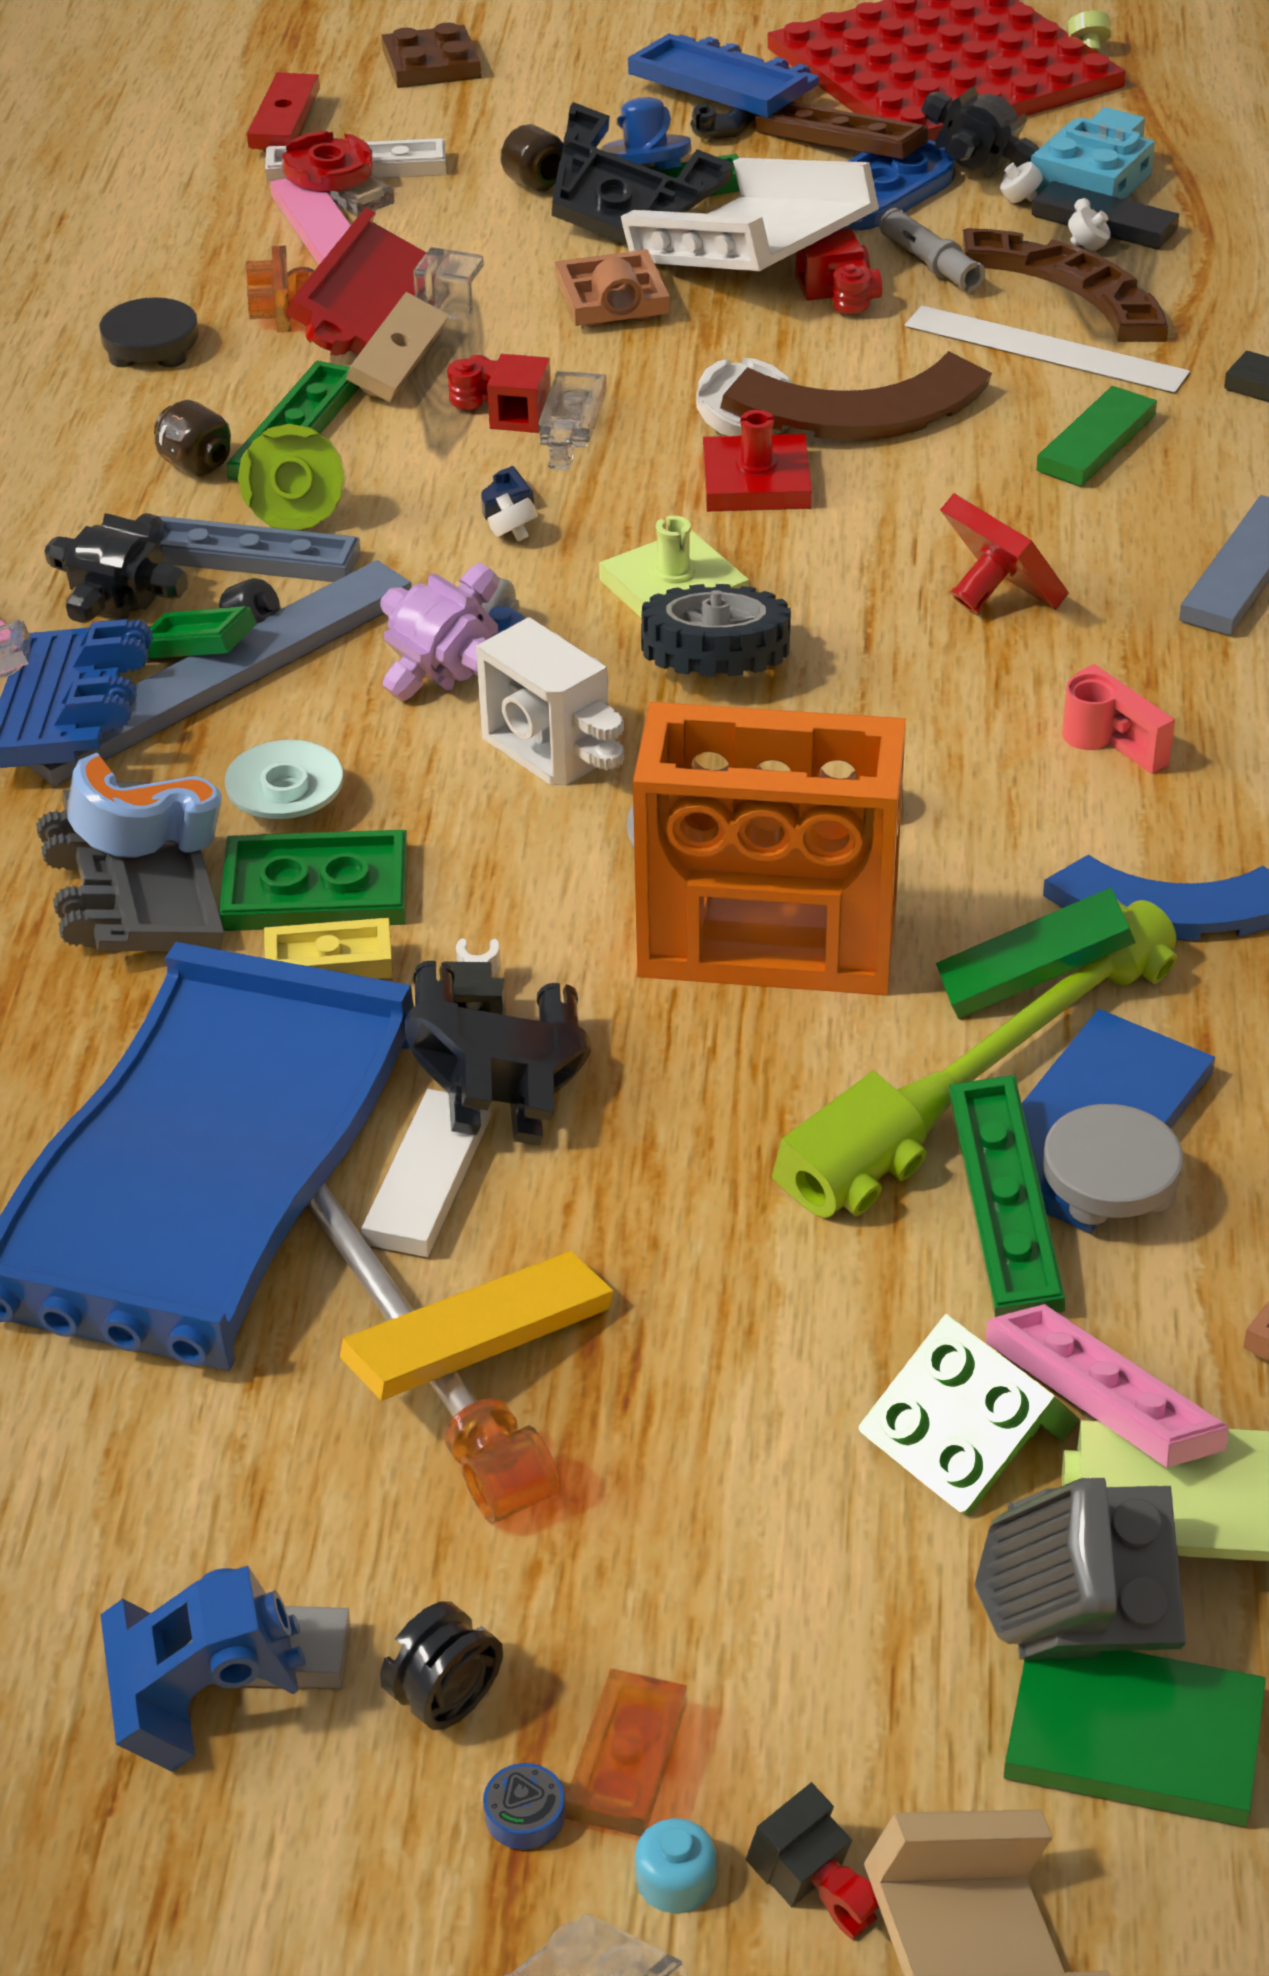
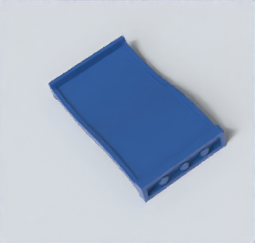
[0,942,414,1371]

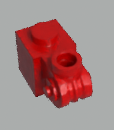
[795,228,882,314]
[447,353,552,433]

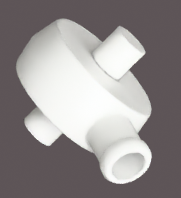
[1000,162,1043,203]
[1068,198,1110,251]
[487,493,538,542]

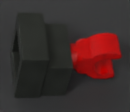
[745,1782,879,1940]

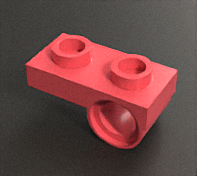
[1062,664,1175,774]

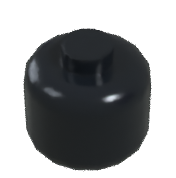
[219,578,281,623]

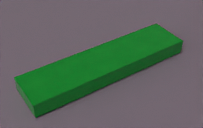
[226,361,360,481]
[949,1075,1065,1317]

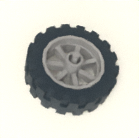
[641,584,791,677]

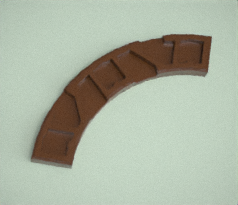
[962,228,1168,342]
[720,351,992,440]

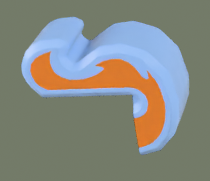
[67,753,222,858]

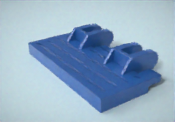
[628,33,819,117]
[0,619,153,768]

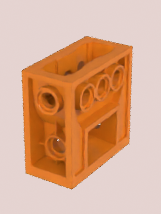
[633,702,906,996]

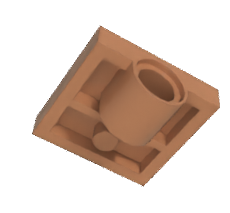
[555,249,670,327]

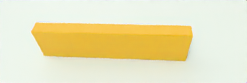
[340,1250,614,1401]

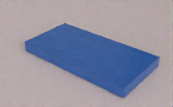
[1022,1009,1215,1234]

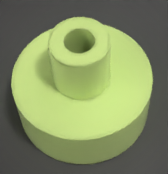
[1067,10,1111,53]

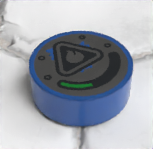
[483,1763,566,1850]

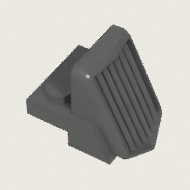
[974,1478,1186,1660]

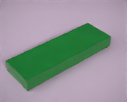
[1036,386,1157,486]
[936,887,1136,1019]

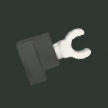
[439,938,506,1015]

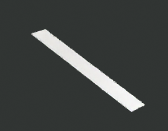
[904,305,1190,393]

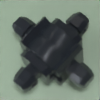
[921,85,1039,177]
[44,513,188,623]

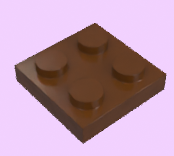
[381,22,481,88]

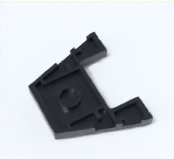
[551,102,734,245]

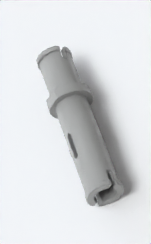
[879,208,985,292]

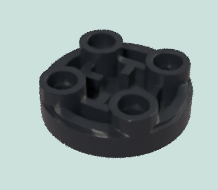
[99,297,199,367]

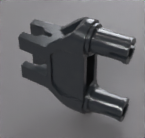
[405,960,591,1146]

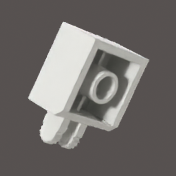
[476,617,625,785]

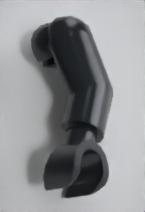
[690,104,758,138]

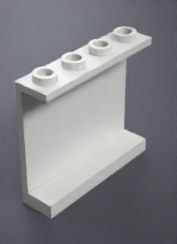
[620,158,879,271]

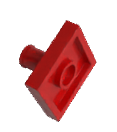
[703,410,812,512]
[940,493,1069,614]

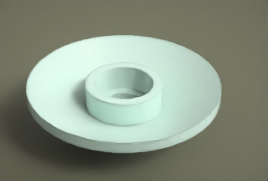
[225,740,343,819]

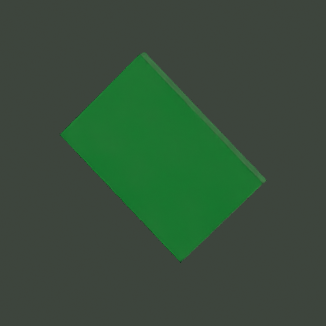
[219,830,408,931]
[1003,1651,1266,1827]

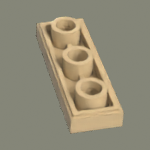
[346,292,449,402]

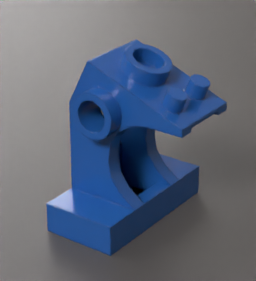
[100,1566,306,1772]

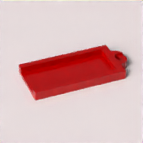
[285,207,448,356]

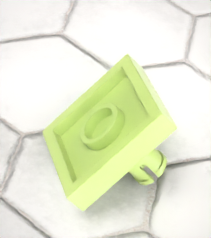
[599,516,749,619]

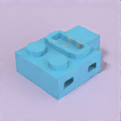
[1031,107,1155,199]

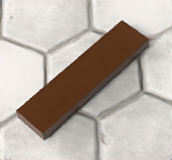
[756,102,928,159]

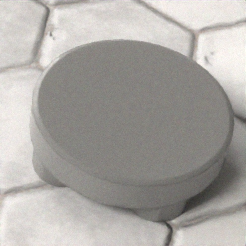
[1043,1104,1183,1225]

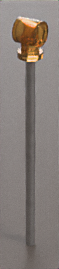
[307,1183,561,1525]

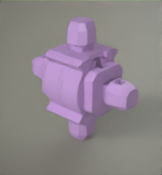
[380,563,500,702]

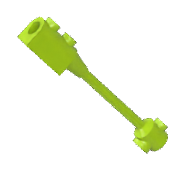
[771,900,1178,1218]

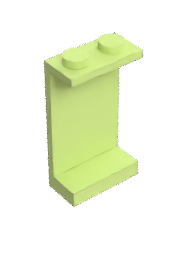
[1062,1420,1269,1561]

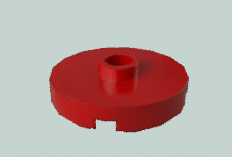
[282,131,373,191]

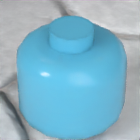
[634,1818,717,1914]

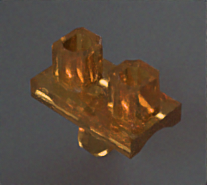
[246,245,314,332]

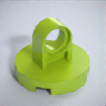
[238,424,346,530]

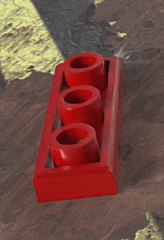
[247,72,320,153]

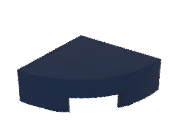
[481,466,534,520]

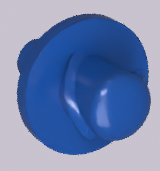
[601,97,692,169]

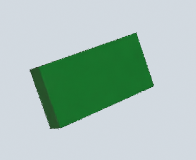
[147,606,257,659]

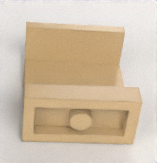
[864,1809,1110,1976]

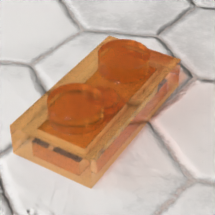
[565,1668,687,1837]

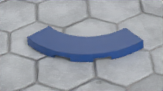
[1043,854,1269,941]

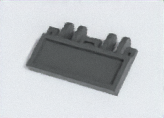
[36,782,224,951]

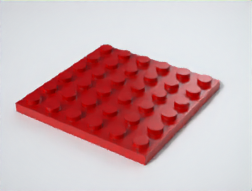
[767,0,1126,141]

